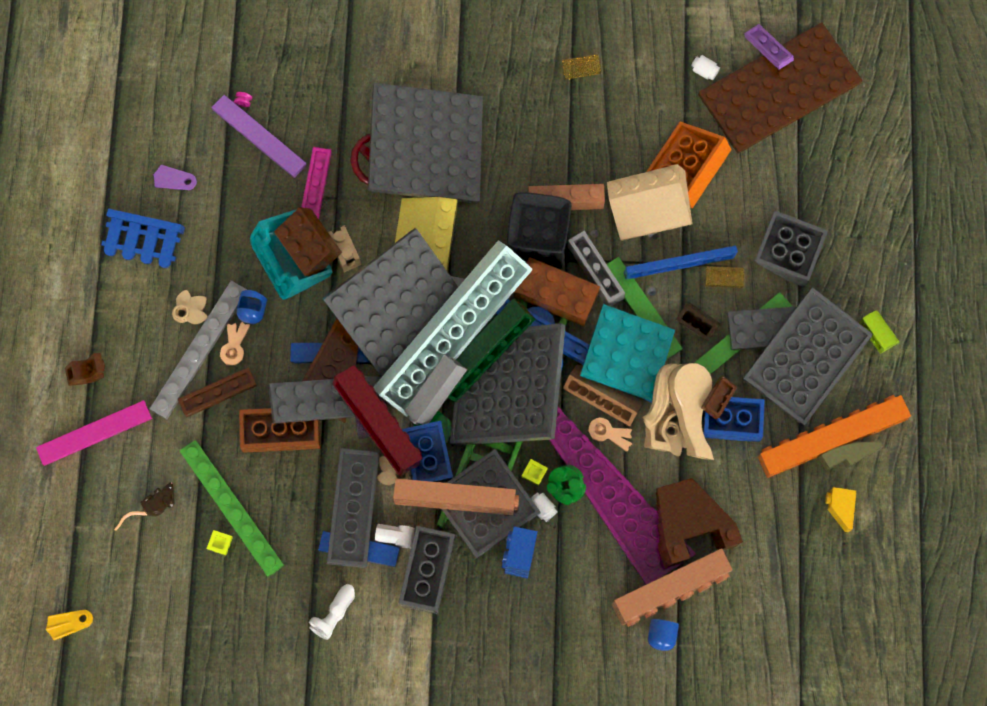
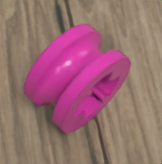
[234,92,252,107]

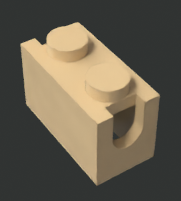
[328,225,361,272]

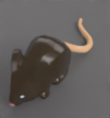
[114,482,175,531]

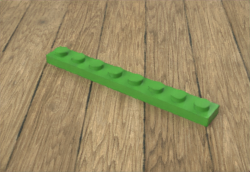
[180,440,284,577]

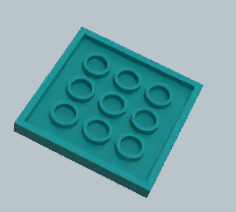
[580,304,675,401]

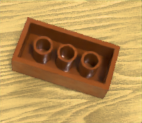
[514,257,600,326]
[239,408,321,453]

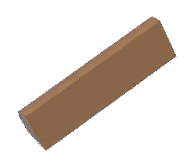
[563,364,644,426]

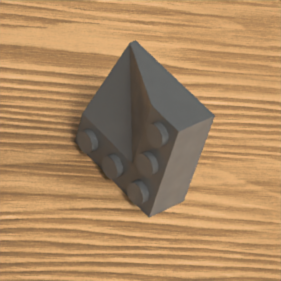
[755,210,828,288]

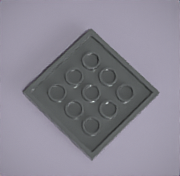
[441,449,541,559]

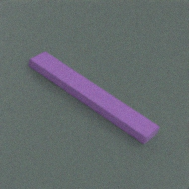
[211,95,307,178]

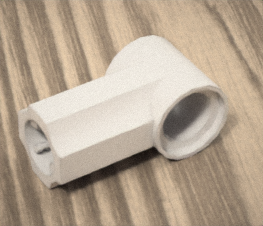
[375,524,416,549]

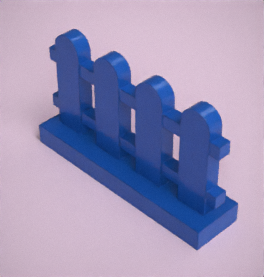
[101,209,185,268]

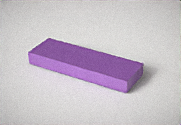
[745,24,794,69]

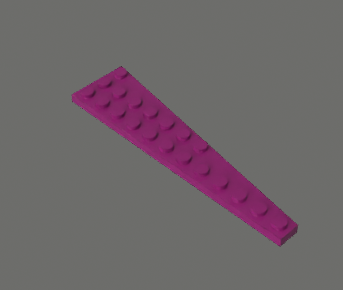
[549,407,696,585]

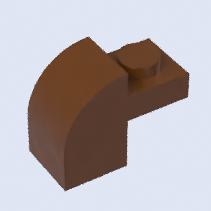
[65,353,105,386]

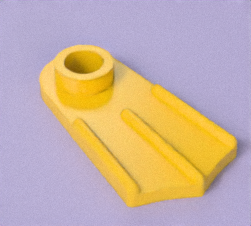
[46,610,93,640]

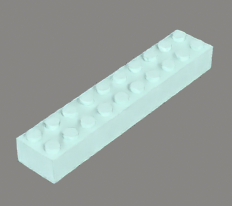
[373,240,533,417]

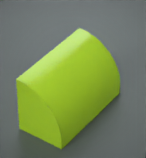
[859,310,899,354]

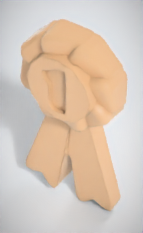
[220,322,250,366]
[588,417,632,452]

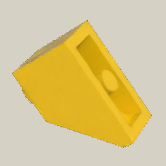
[825,487,856,532]

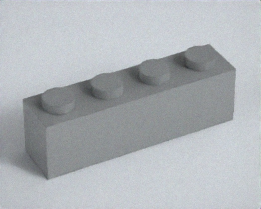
[567,231,625,307]

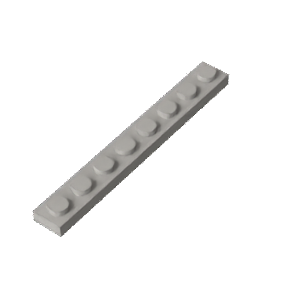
[150,281,247,420]

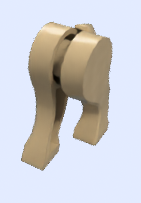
[642,363,714,460]

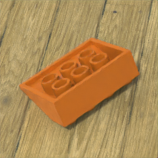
[646,121,732,208]

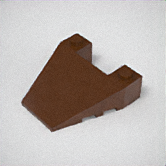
[656,478,743,568]

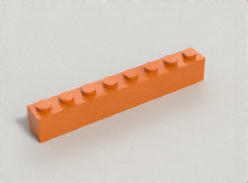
[758,395,911,478]

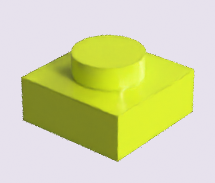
[522,459,548,486]
[207,530,233,556]

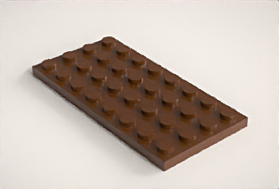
[698,23,863,154]

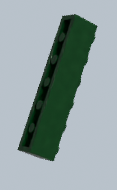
[447,298,536,402]

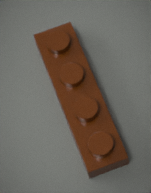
[178,367,257,418]

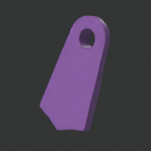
[153,165,197,190]

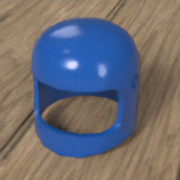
[236,290,267,324]
[648,619,679,651]

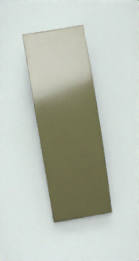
[818,442,883,472]

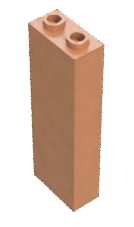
[393,478,519,515]

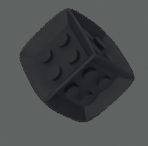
[507,192,572,269]

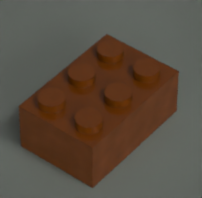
[274,207,342,276]

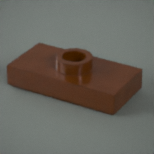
[701,376,737,419]

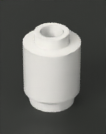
[691,55,720,80]
[531,492,558,522]

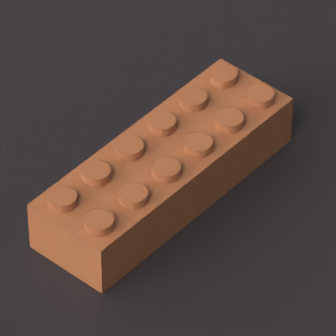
[612,548,733,627]

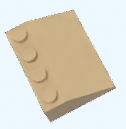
[607,164,692,241]

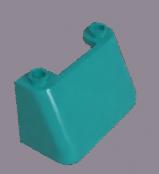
[250,209,333,300]

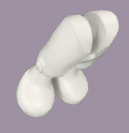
[309,584,355,640]

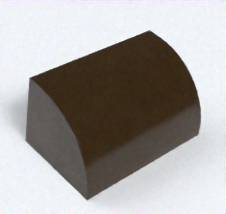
[676,302,721,341]

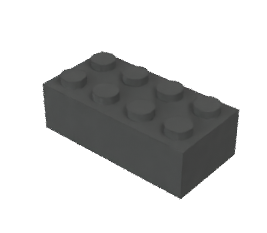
[399,526,456,614]

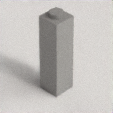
[405,355,467,425]

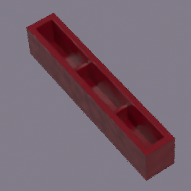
[332,365,423,477]

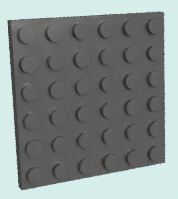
[368,83,483,204]
[322,228,458,377]
[450,323,565,446]

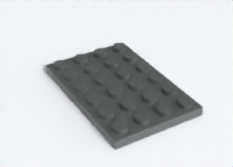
[742,287,873,426]

